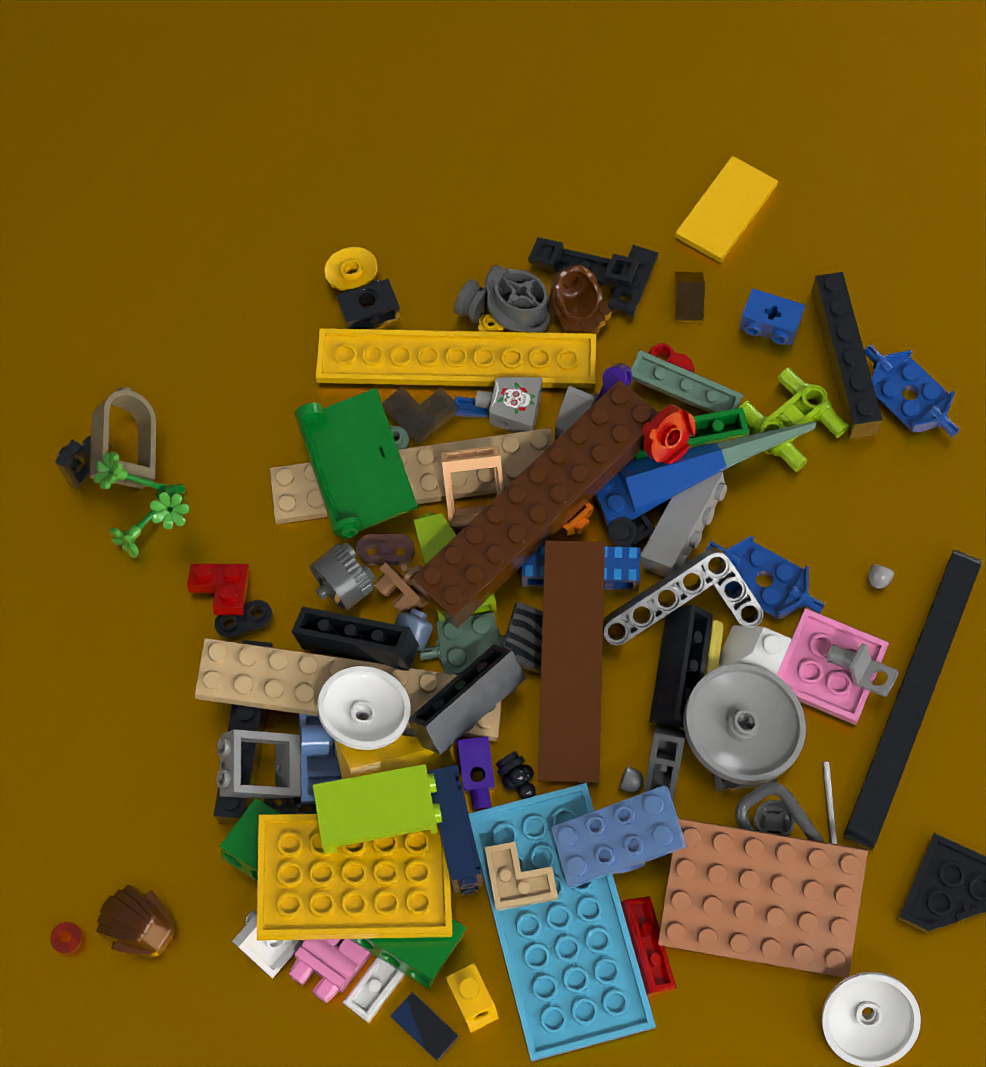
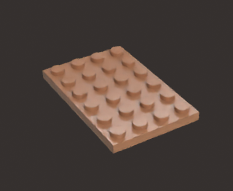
[658,818,868,978]

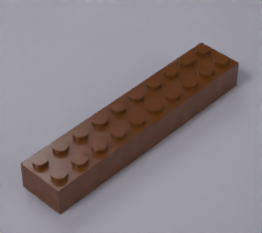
[412,380,659,628]

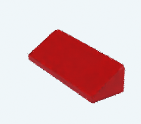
[620,896,677,997]

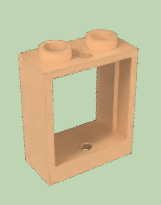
[441,446,504,529]

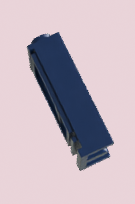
[427,764,484,895]

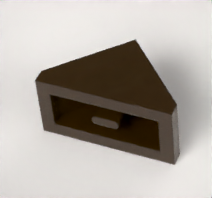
[675,272,705,323]

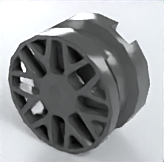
[454,279,488,323]

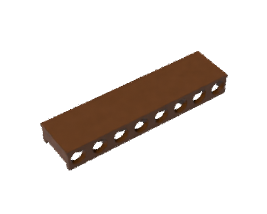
[538,540,605,784]

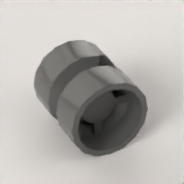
[751,799,795,836]

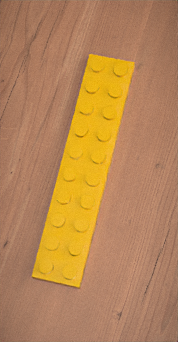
[316,328,596,389]

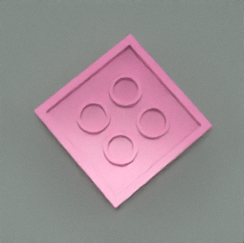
[777,608,889,725]

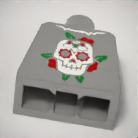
[475,377,542,433]

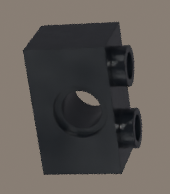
[336,278,401,329]

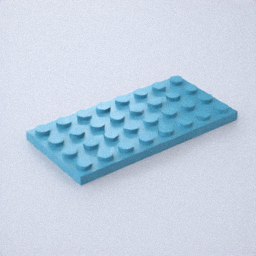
[469,783,656,1062]

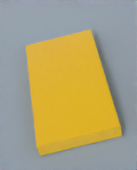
[675,156,778,263]

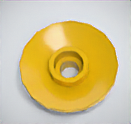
[324,247,378,291]

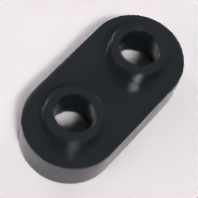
[215,600,273,641]

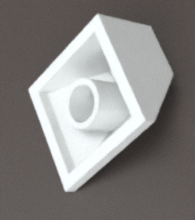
[719,625,792,675]

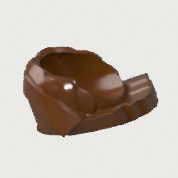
[548,265,612,334]
[96,885,175,958]

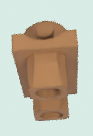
[374,562,429,613]

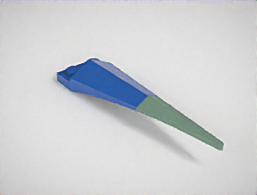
[595,422,816,527]

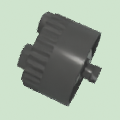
[309,542,375,612]

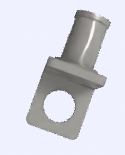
[827,643,898,697]

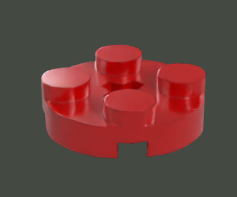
[642,404,696,464]

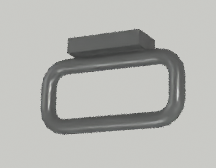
[735,783,825,842]

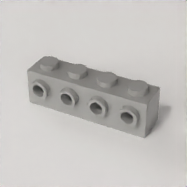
[640,472,727,577]

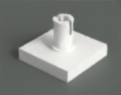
[232,910,305,979]

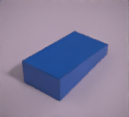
[453,396,489,418]

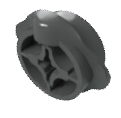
[485,265,550,333]

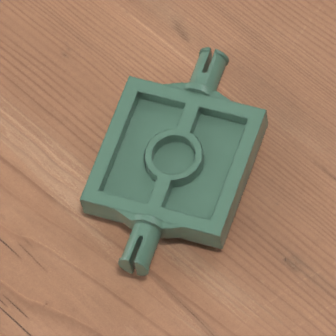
[420,612,505,675]

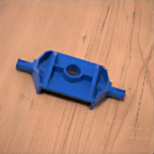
[864,344,960,438]
[706,536,826,619]

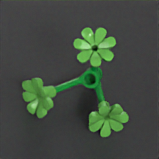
[94,451,189,558]

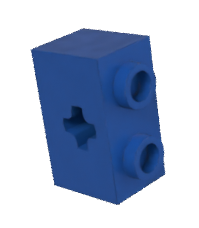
[739,288,805,346]

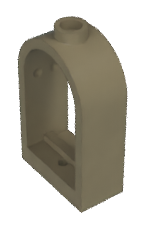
[90,387,156,489]

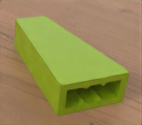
[414,513,497,621]

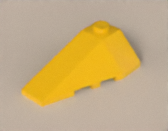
[334,735,461,779]

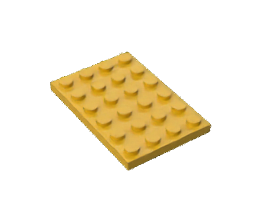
[257,814,452,941]

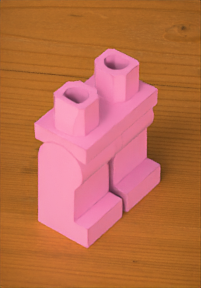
[289,939,372,1003]

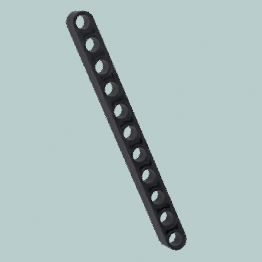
[843,548,983,851]

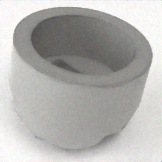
[868,564,894,589]
[619,766,644,792]

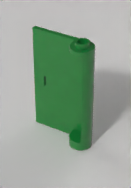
[294,388,419,539]

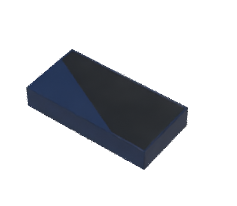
[390,992,459,1062]

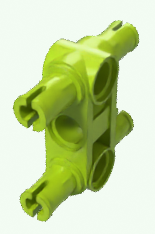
[739,367,849,472]

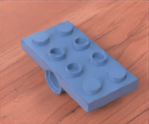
[299,714,342,804]
[551,785,687,888]

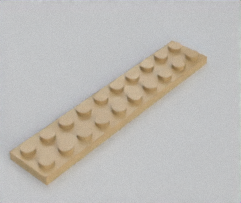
[270,428,554,524]
[195,638,501,741]

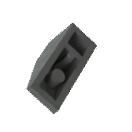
[643,725,685,801]

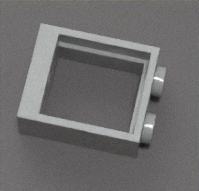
[217,730,301,800]

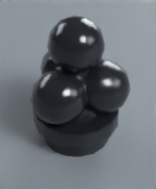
[496,751,536,800]

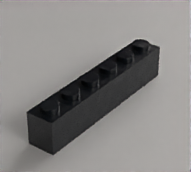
[811,272,883,439]
[213,640,274,826]

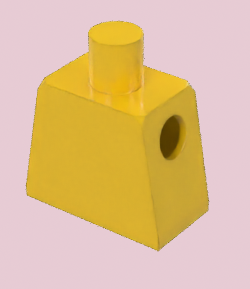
[444,963,499,1033]

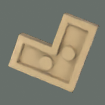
[485,842,558,911]

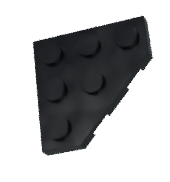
[897,833,986,933]

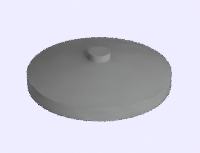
[683,664,806,785]

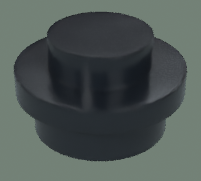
[608,517,638,547]

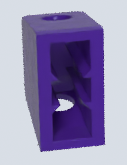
[458,736,495,810]

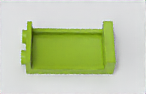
[313,764,442,854]

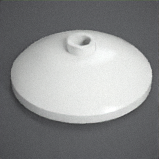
[317,666,411,750]
[822,972,921,1067]

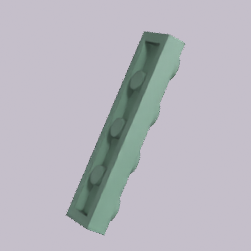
[631,350,743,413]

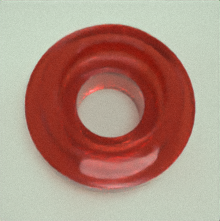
[50,922,83,954]

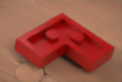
[187,564,250,615]

